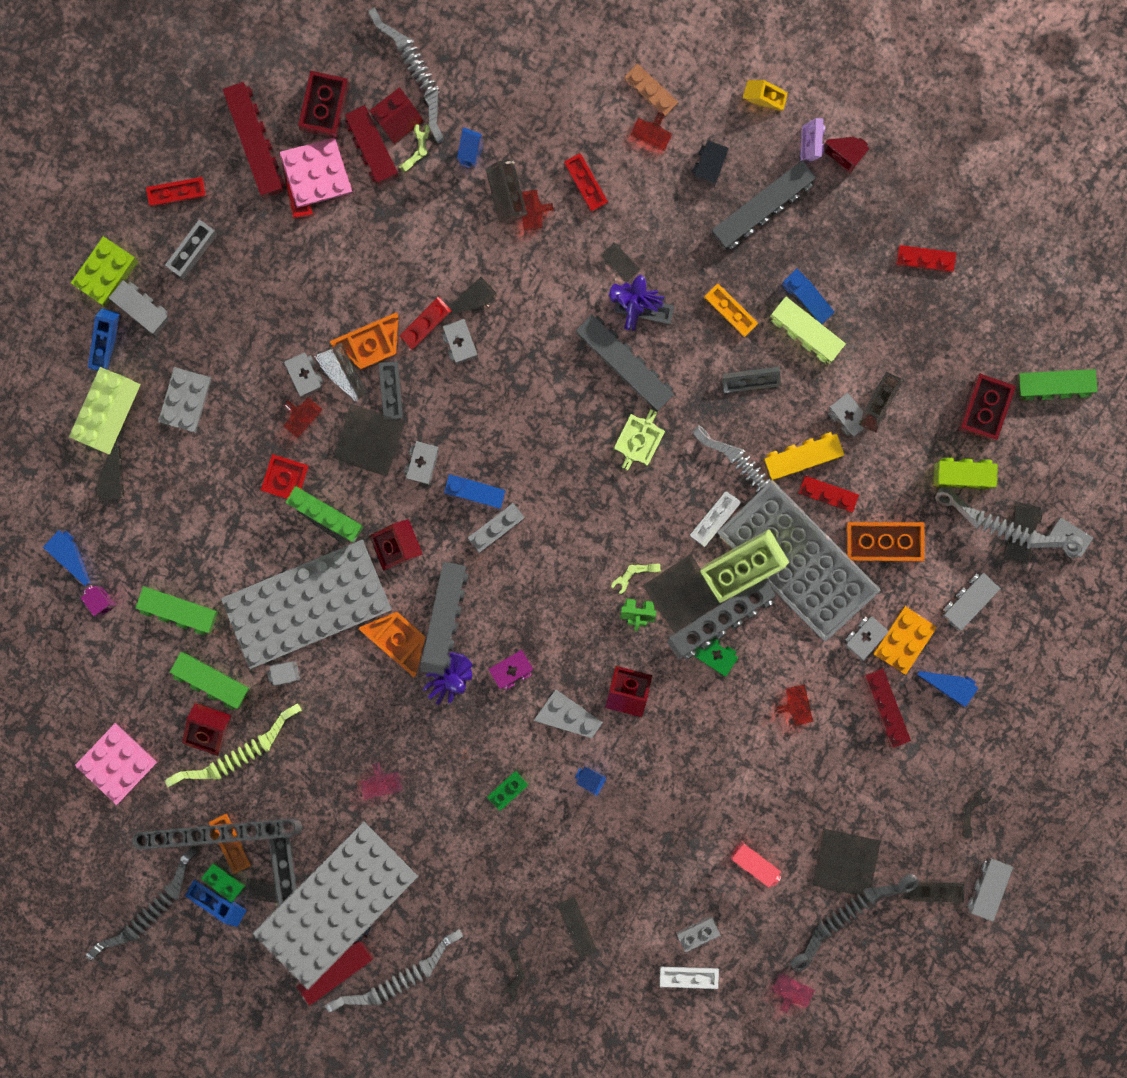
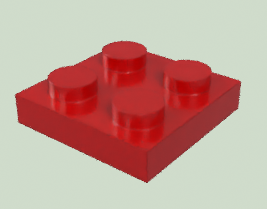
[260,454,309,499]

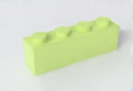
[770,297,846,364]

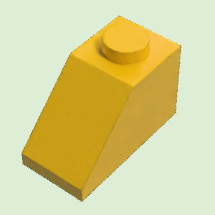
[743,80,788,111]

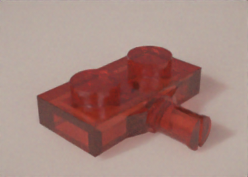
[630,112,673,152]
[518,189,554,231]
[283,397,323,439]
[776,684,813,726]

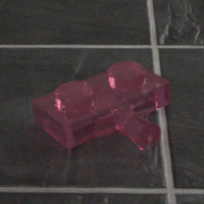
[360,762,403,800]
[771,973,815,1013]

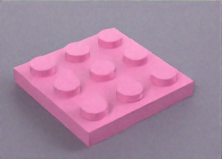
[280,138,352,208]
[75,723,158,805]

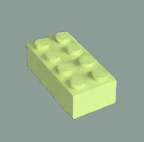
[69,367,141,455]
[700,529,789,603]

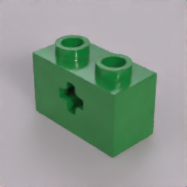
[694,638,739,677]
[487,770,529,811]
[201,862,246,903]

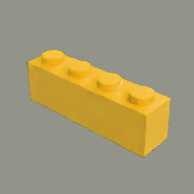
[763,432,844,481]

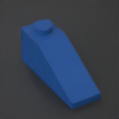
[457,127,483,168]
[781,269,835,324]
[88,308,120,371]
[444,474,506,509]
[43,530,91,587]
[915,671,978,707]
[575,766,606,796]
[185,879,247,927]

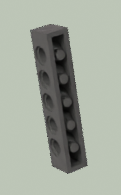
[667,579,776,661]

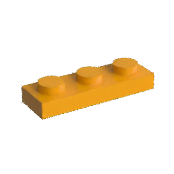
[704,283,758,338]

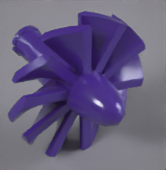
[609,275,665,331]
[423,652,473,705]

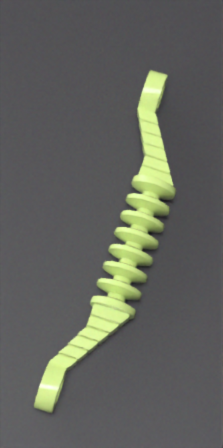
[164,704,302,787]

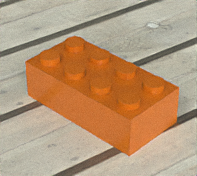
[845,522,925,562]

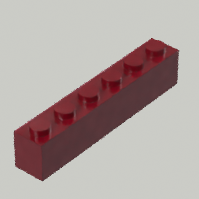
[222,81,285,199]

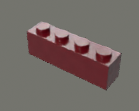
[344,105,399,186]
[863,668,911,748]
[296,940,374,1006]

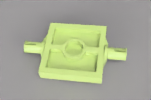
[614,409,665,471]

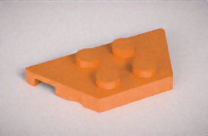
[330,312,399,370]
[359,612,426,677]

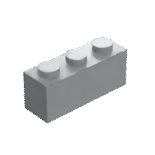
[165,219,218,280]
[109,280,170,336]
[942,573,1001,631]
[967,857,1013,922]

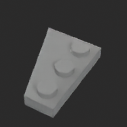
[534,690,603,738]

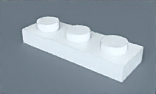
[690,492,741,547]
[660,966,719,989]

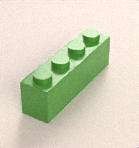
[1016,369,1097,401]
[286,486,364,543]
[136,586,218,636]
[170,652,251,710]

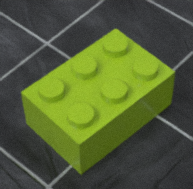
[71,236,139,308]
[933,458,998,490]

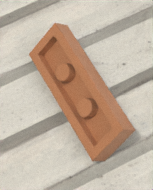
[624,63,678,117]

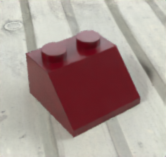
[369,87,424,145]
[824,136,870,174]
[369,519,423,571]
[605,666,653,717]
[182,703,231,756]

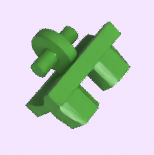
[620,599,656,631]

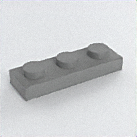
[468,503,525,553]

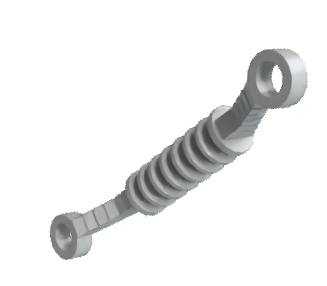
[368,7,445,144]
[692,425,771,492]
[935,487,1084,554]
[325,929,463,1013]

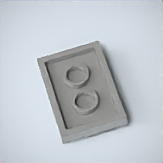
[158,367,212,433]

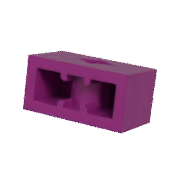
[80,586,116,617]
[489,650,533,691]

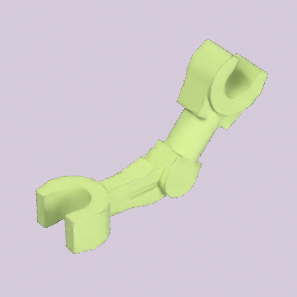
[399,125,430,173]
[611,564,661,594]

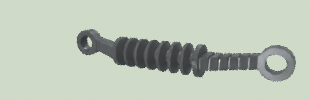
[85,845,200,962]
[790,874,919,972]

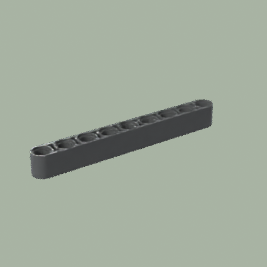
[132,819,302,850]

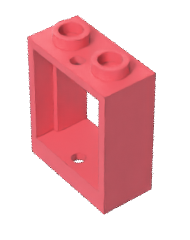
[729,841,781,888]

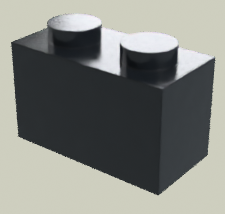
[692,140,729,187]

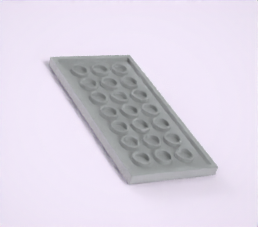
[717,480,881,642]
[221,539,392,669]
[252,822,418,989]

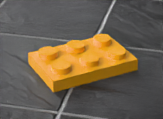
[873,606,937,675]

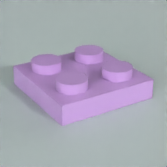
[800,118,825,164]

